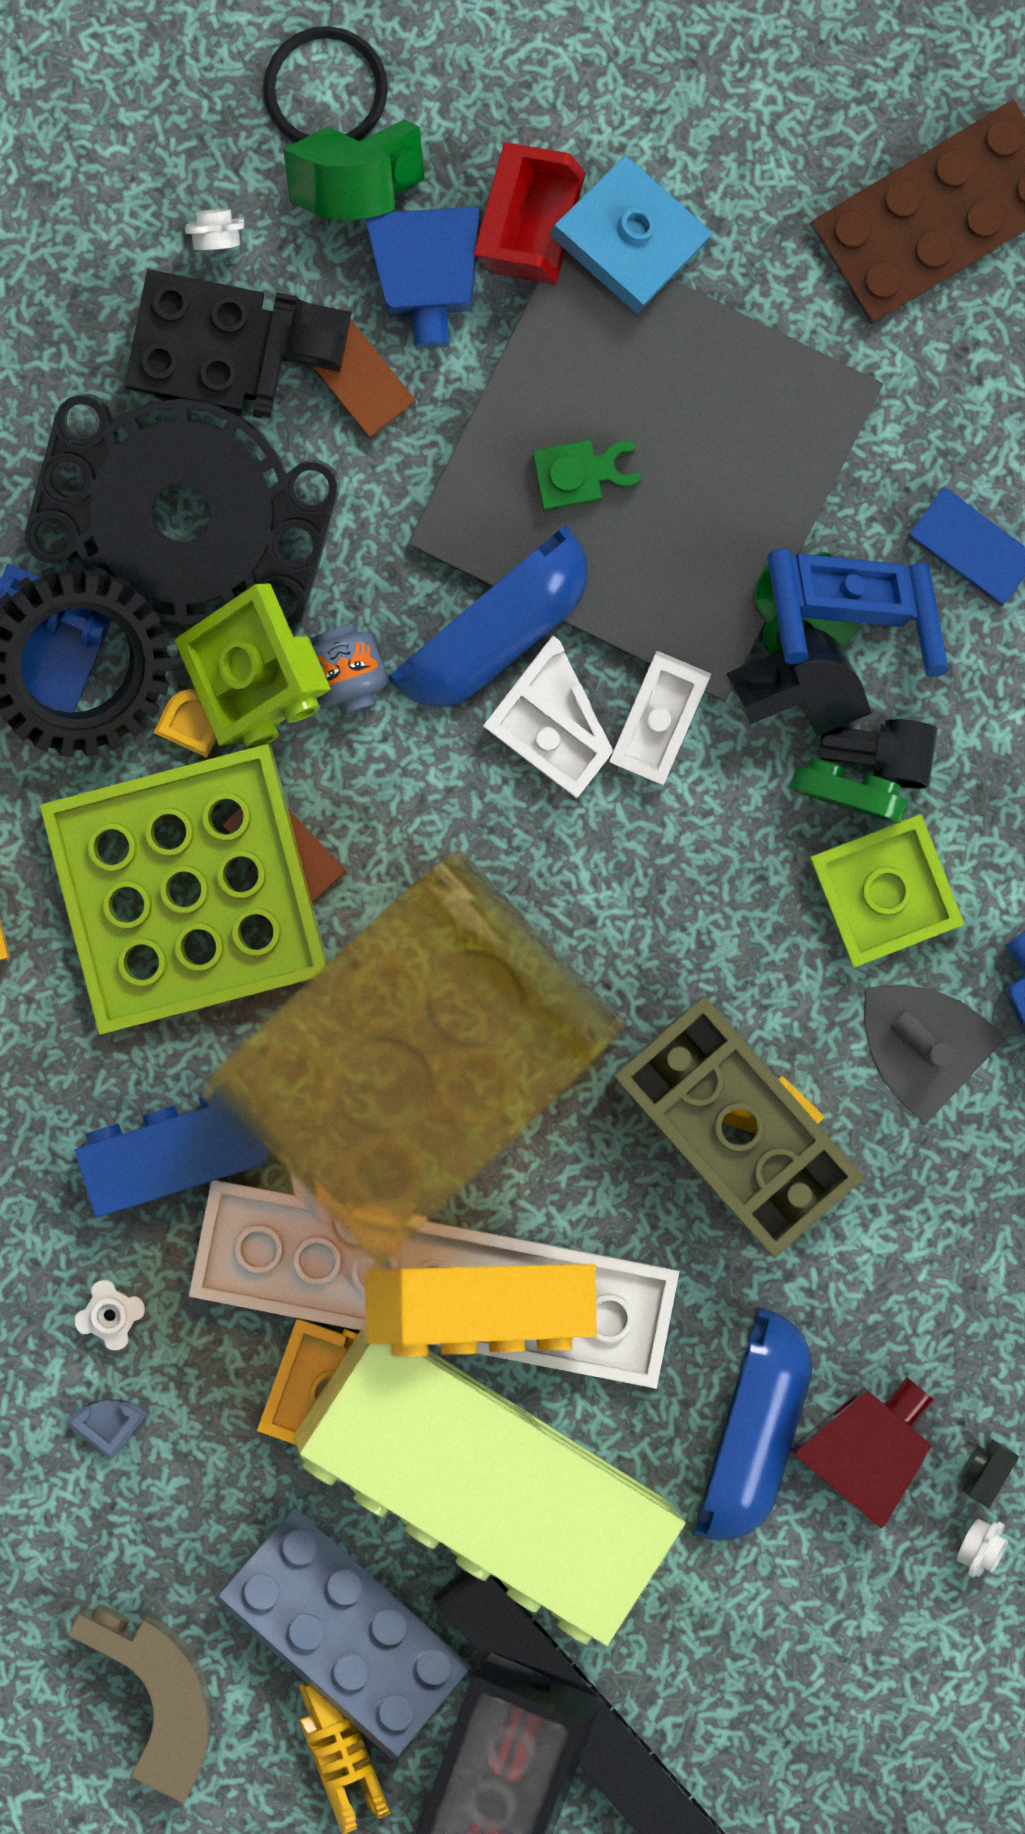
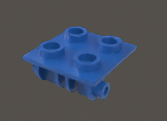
[0,563,113,713]

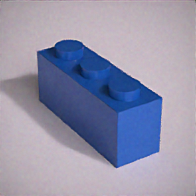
[74,1087,270,1218]

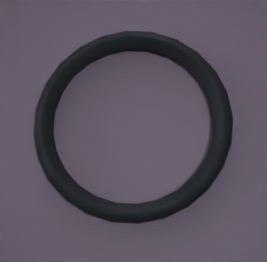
[263,26,388,143]

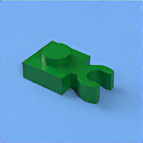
[533,439,641,512]

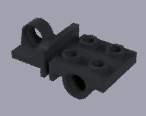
[124,269,352,419]

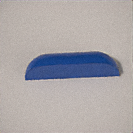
[388,524,588,707]
[692,1307,812,1541]

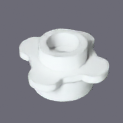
[185,209,244,250]
[75,1280,145,1350]
[957,1519,1008,1578]

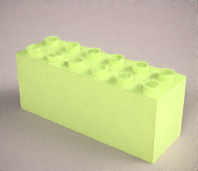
[294,1323,686,1646]

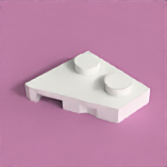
[483,636,613,799]

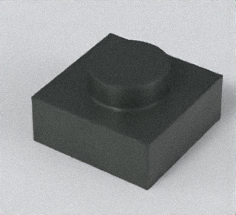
[961,1439,1019,1508]

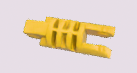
[298,1683,391,1834]

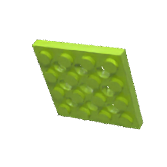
[40,744,331,1035]

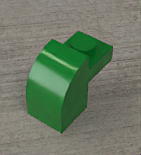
[283,120,425,220]

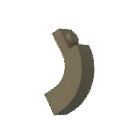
[68,1604,212,1804]

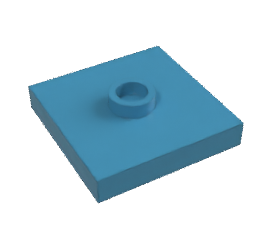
[549,154,713,314]

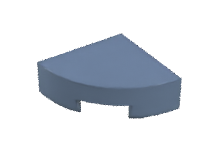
[65,1399,149,1460]

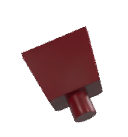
[791,1377,934,1529]

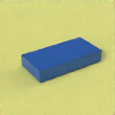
[908,487,1025,606]

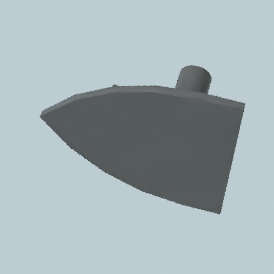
[865,985,1006,1125]

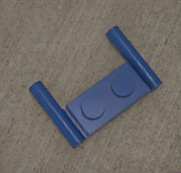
[767,549,949,677]

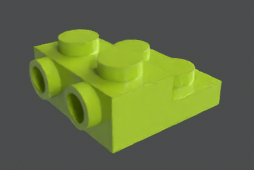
[174,584,331,749]

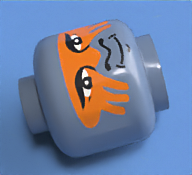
[310,624,389,716]

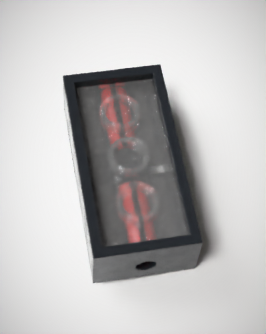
[416,1653,602,1834]

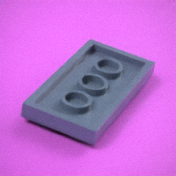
[214,1507,472,1760]

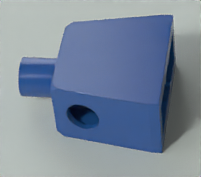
[366,206,480,348]

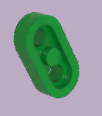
[789,758,908,824]

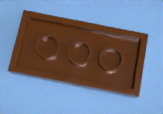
[810,99,1025,325]

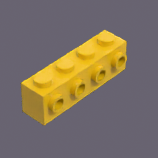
[365,1264,597,1356]

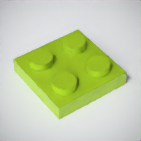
[809,814,965,968]

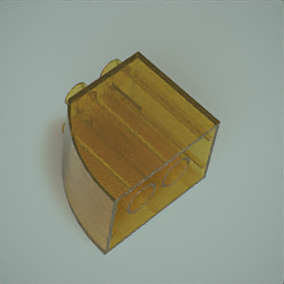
[203,850,627,1270]

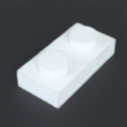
[609,651,711,785]

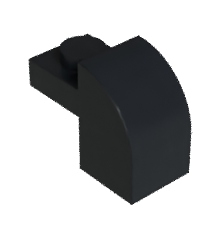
[726,627,872,736]

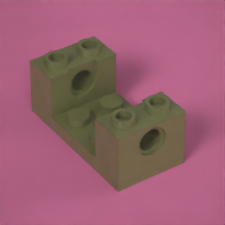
[612,996,865,1258]

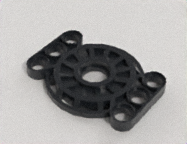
[25,393,340,627]

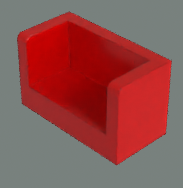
[473,142,586,285]

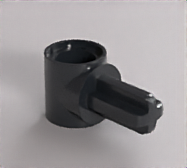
[819,719,938,789]

